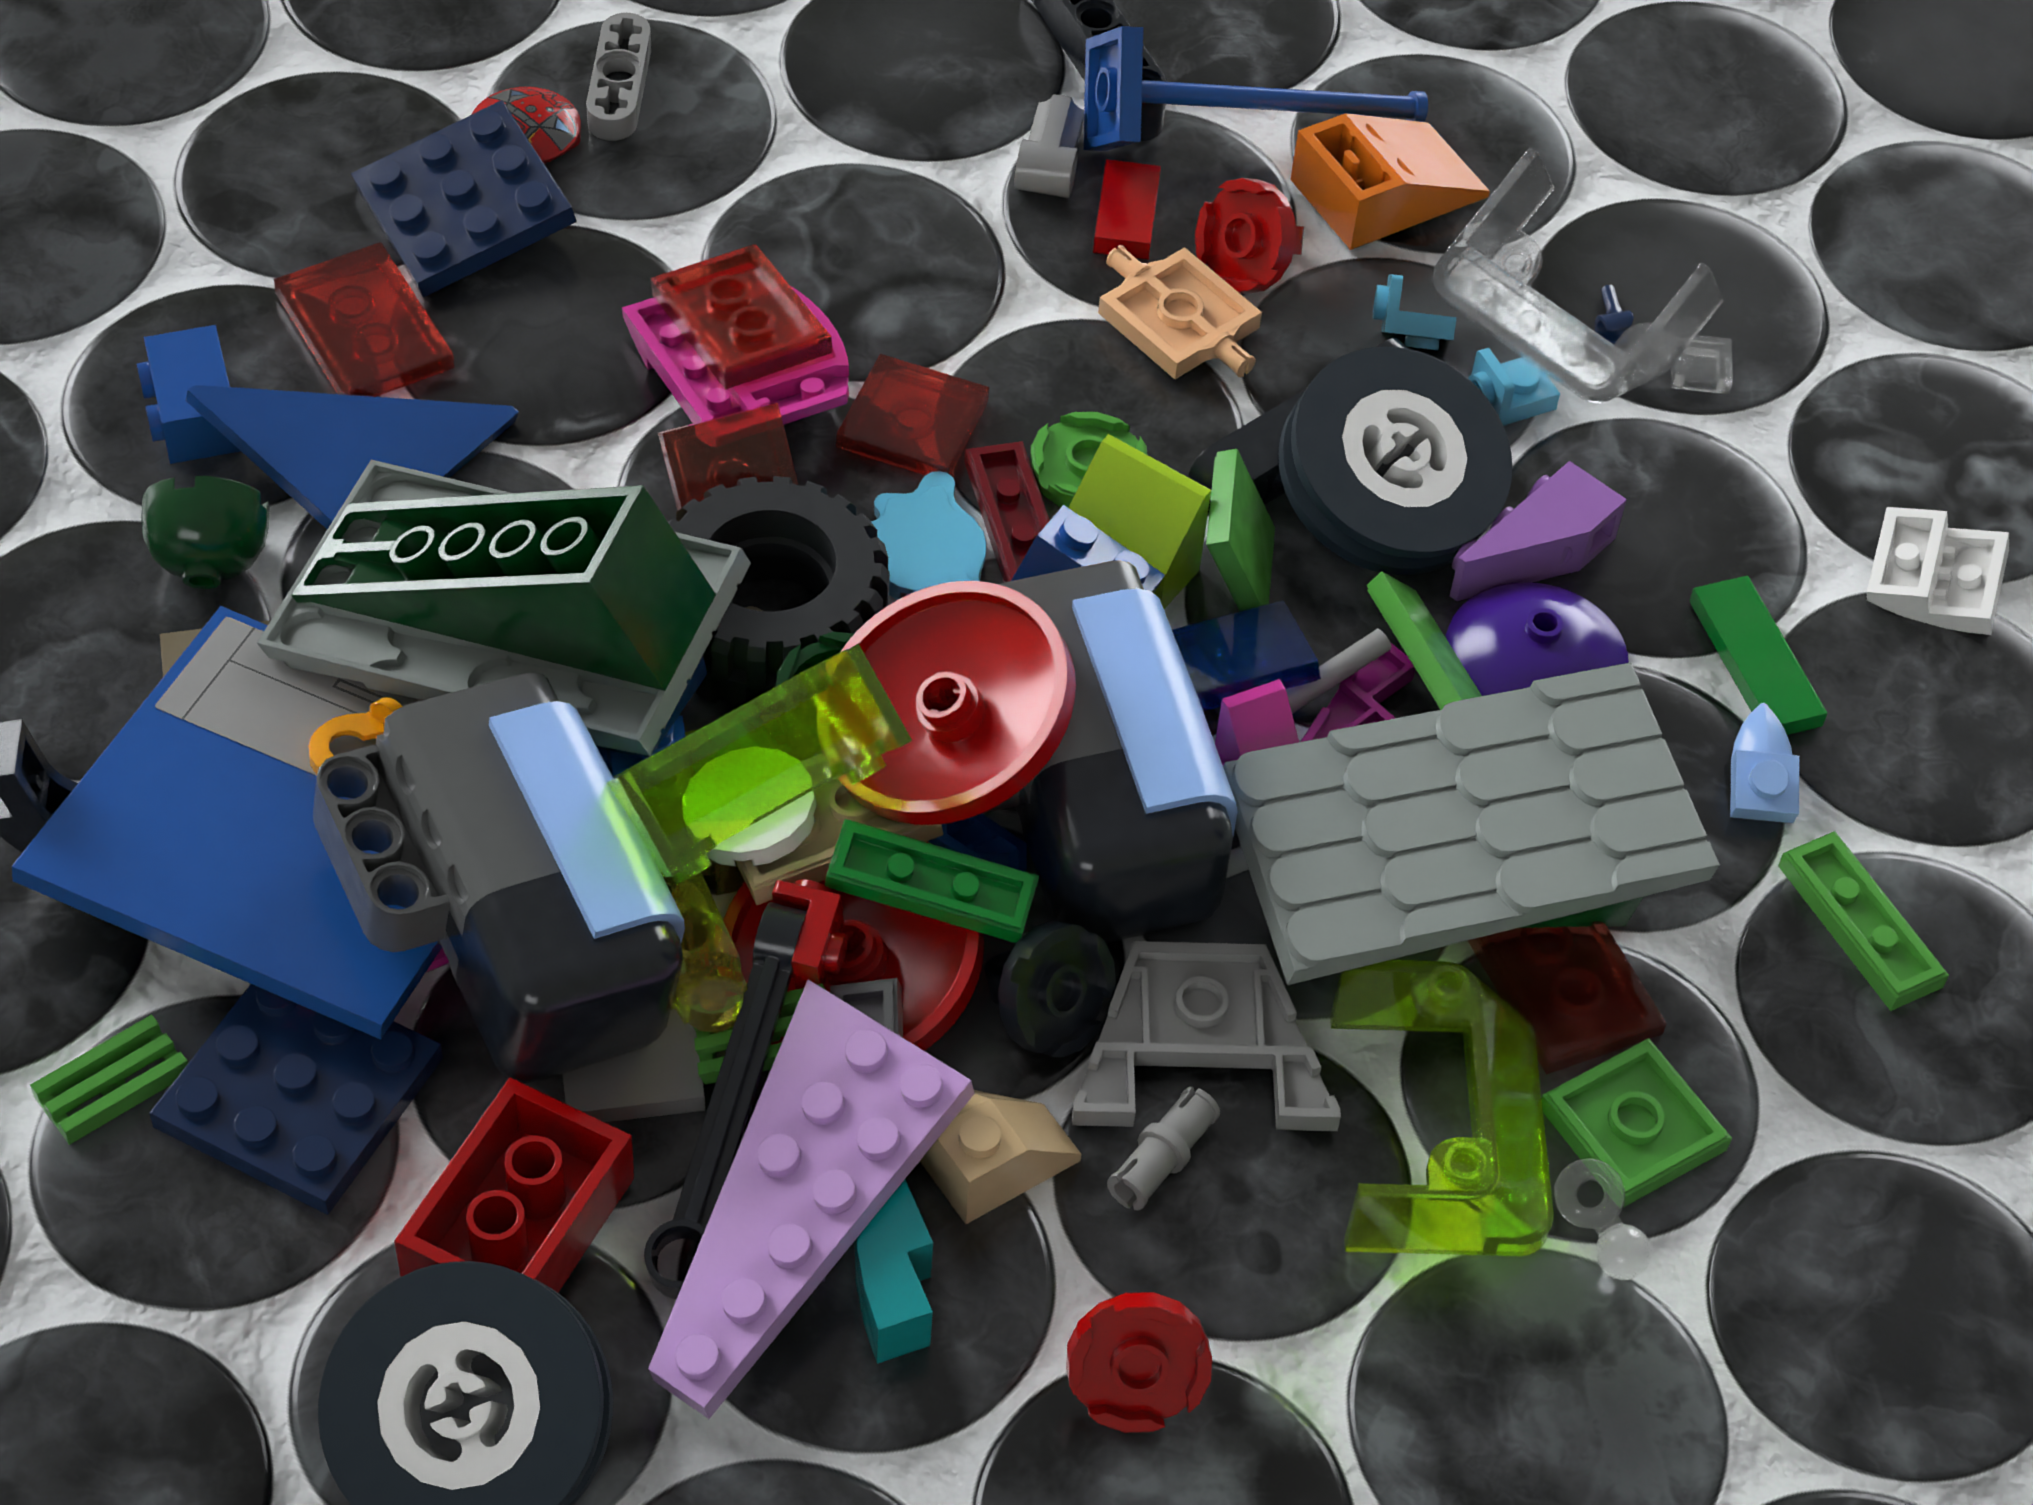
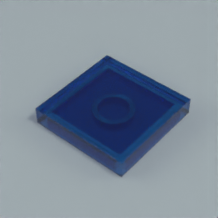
[1172,600,1321,711]

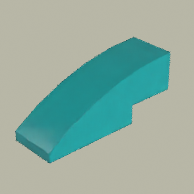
[854,1180,933,1364]

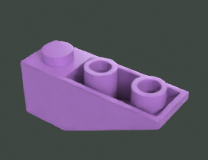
[1450,461,1627,601]

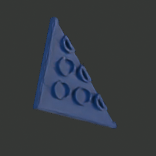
[185,385,519,529]

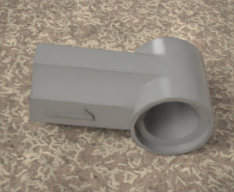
[1014,94,1085,198]

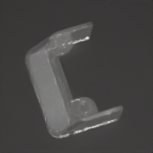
[1433,147,1724,403]

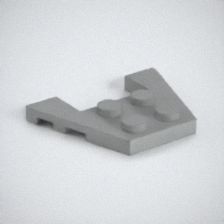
[1072,941,1341,1131]

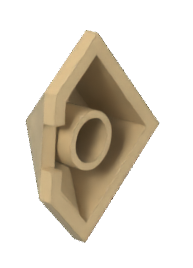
[920,1090,1082,1224]

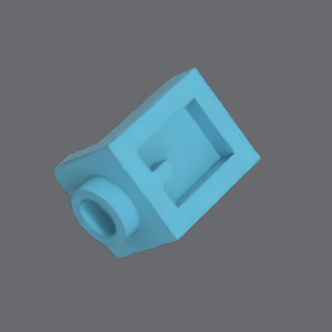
[1468,348,1560,426]

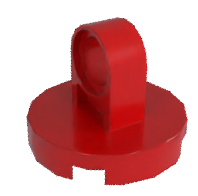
[1195,178,1304,294]
[1066,1292,1212,1433]

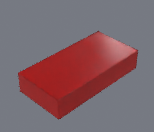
[1093,159,1161,260]

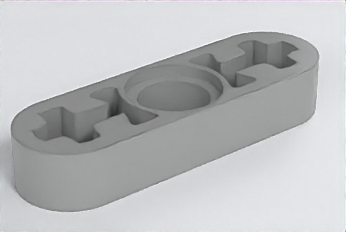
[586,13,651,141]

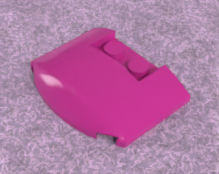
[622,267,849,447]

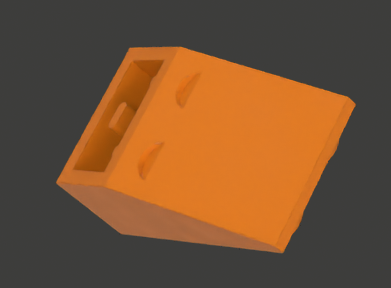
[1290,113,1490,250]

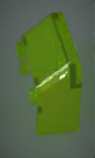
[607,643,912,884]
[1330,960,1554,1256]

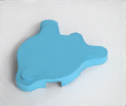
[871,471,986,600]

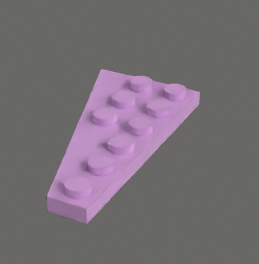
[648,979,975,1419]

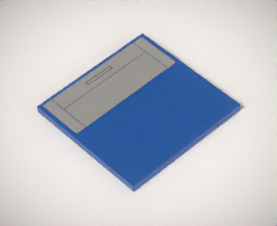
[12,606,442,1040]

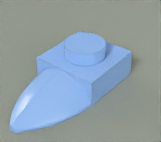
[1730,703,1799,823]

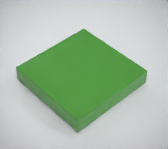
[1206,449,1275,623]
[1539,1038,1732,1209]

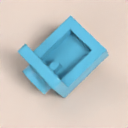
[1373,274,1457,350]

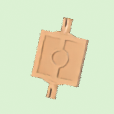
[1098,245,1262,379]

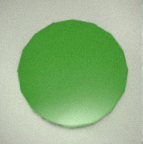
[1030,412,1148,508]

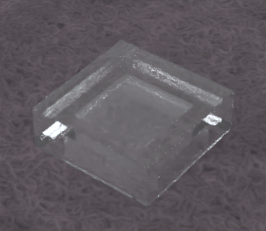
[1670,333,1733,394]

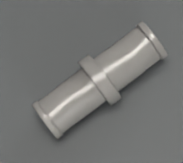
[1107,1087,1220,1211]

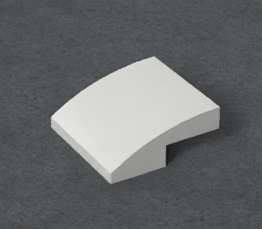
[1866,507,2009,635]

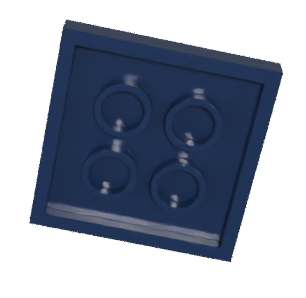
[351,100,577,298]
[149,984,443,1215]

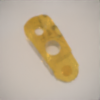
[654,856,748,1032]

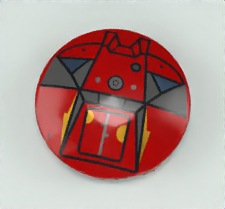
[471,87,581,163]

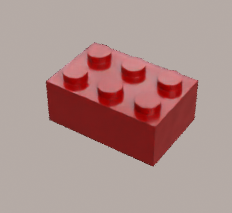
[394,1077,634,1293]

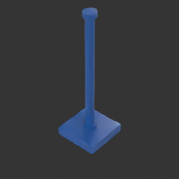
[1083,26,1428,151]

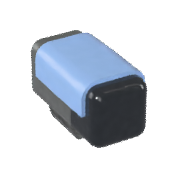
[982,560,1238,943]
[313,672,685,1083]

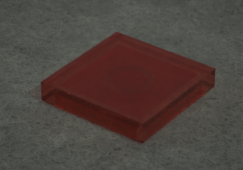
[836,354,989,475]
[658,403,798,510]

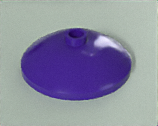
[1446,582,1629,696]

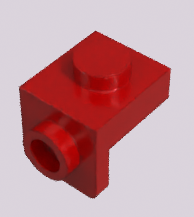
[772,879,848,989]

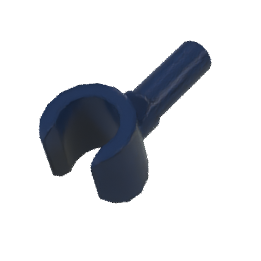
[1594,285,1634,349]

